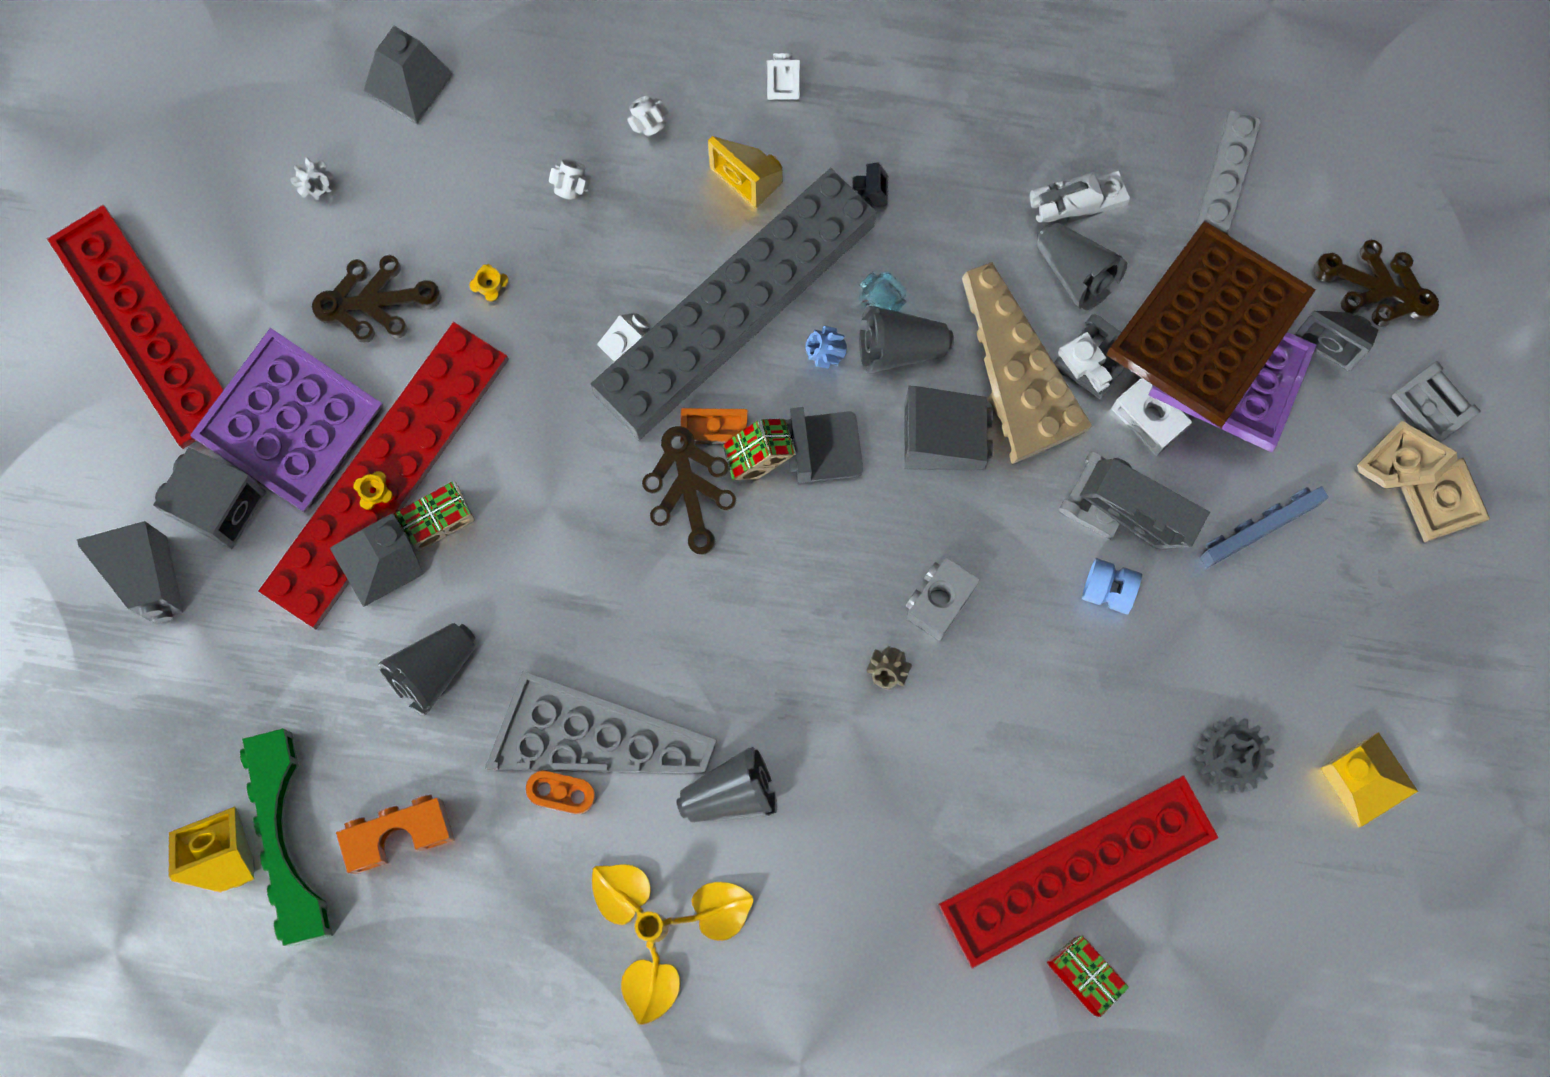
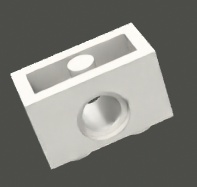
[1112,378,1192,456]

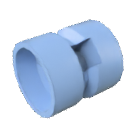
[1082,558,1142,615]

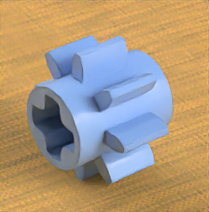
[806,326,847,369]

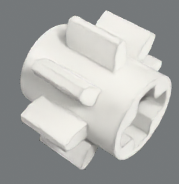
[627,95,669,136]
[290,157,334,200]
[548,159,591,199]

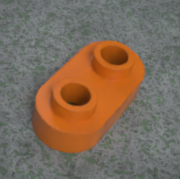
[526,771,596,815]

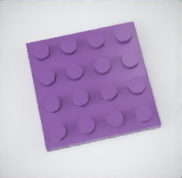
[190,328,383,513]
[1148,332,1316,452]

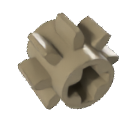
[866,646,912,690]

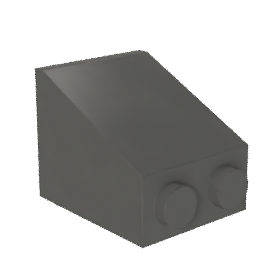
[904,386,993,470]
[153,447,266,549]
[77,521,183,624]

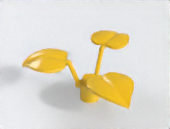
[592,864,754,1025]

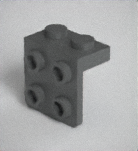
[786,407,863,483]

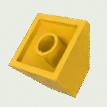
[708,136,783,209]
[1320,732,1418,827]
[168,807,254,893]

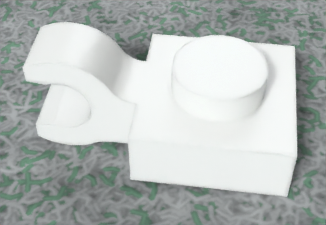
[1058,332,1112,393]

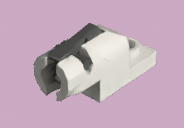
[1030,171,1130,223]

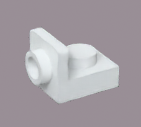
[767,53,799,99]

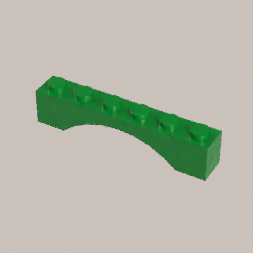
[240,728,333,946]

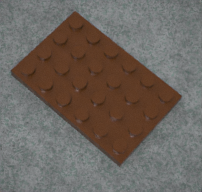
[1106,221,1316,429]

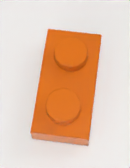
[680,408,748,444]

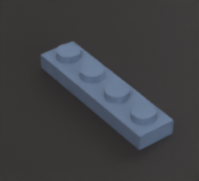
[1200,486,1329,569]

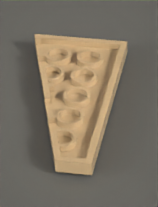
[962,262,1092,464]

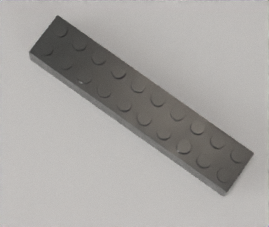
[590,168,876,441]

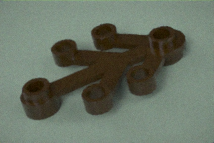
[1313,239,1439,327]
[312,255,441,343]
[642,426,736,555]

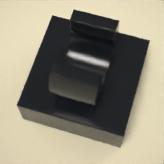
[852,162,888,207]

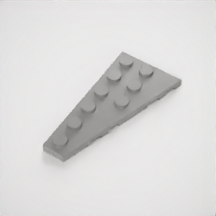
[485,671,717,774]

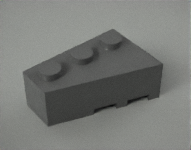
[1080,458,1210,549]

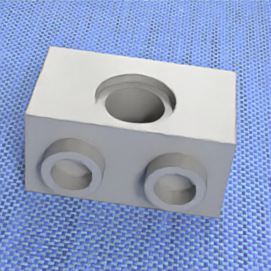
[905,557,980,641]

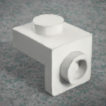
[597,313,651,361]

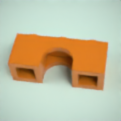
[336,795,455,874]

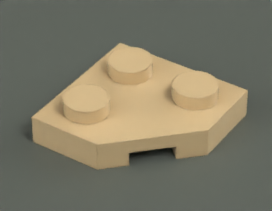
[1357,421,1458,488]

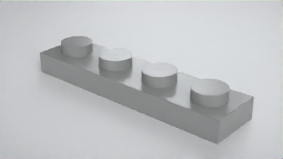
[1194,110,1262,234]

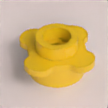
[469,264,509,302]
[354,471,392,510]

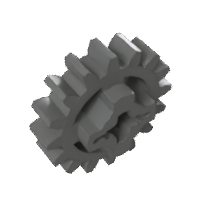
[1196,717,1274,794]

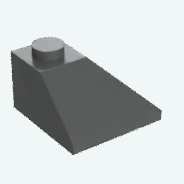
[364,26,453,124]
[1295,310,1379,372]
[330,513,424,607]

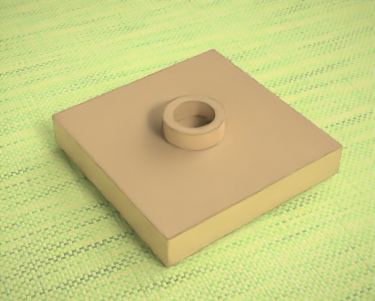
[1401,458,1490,543]

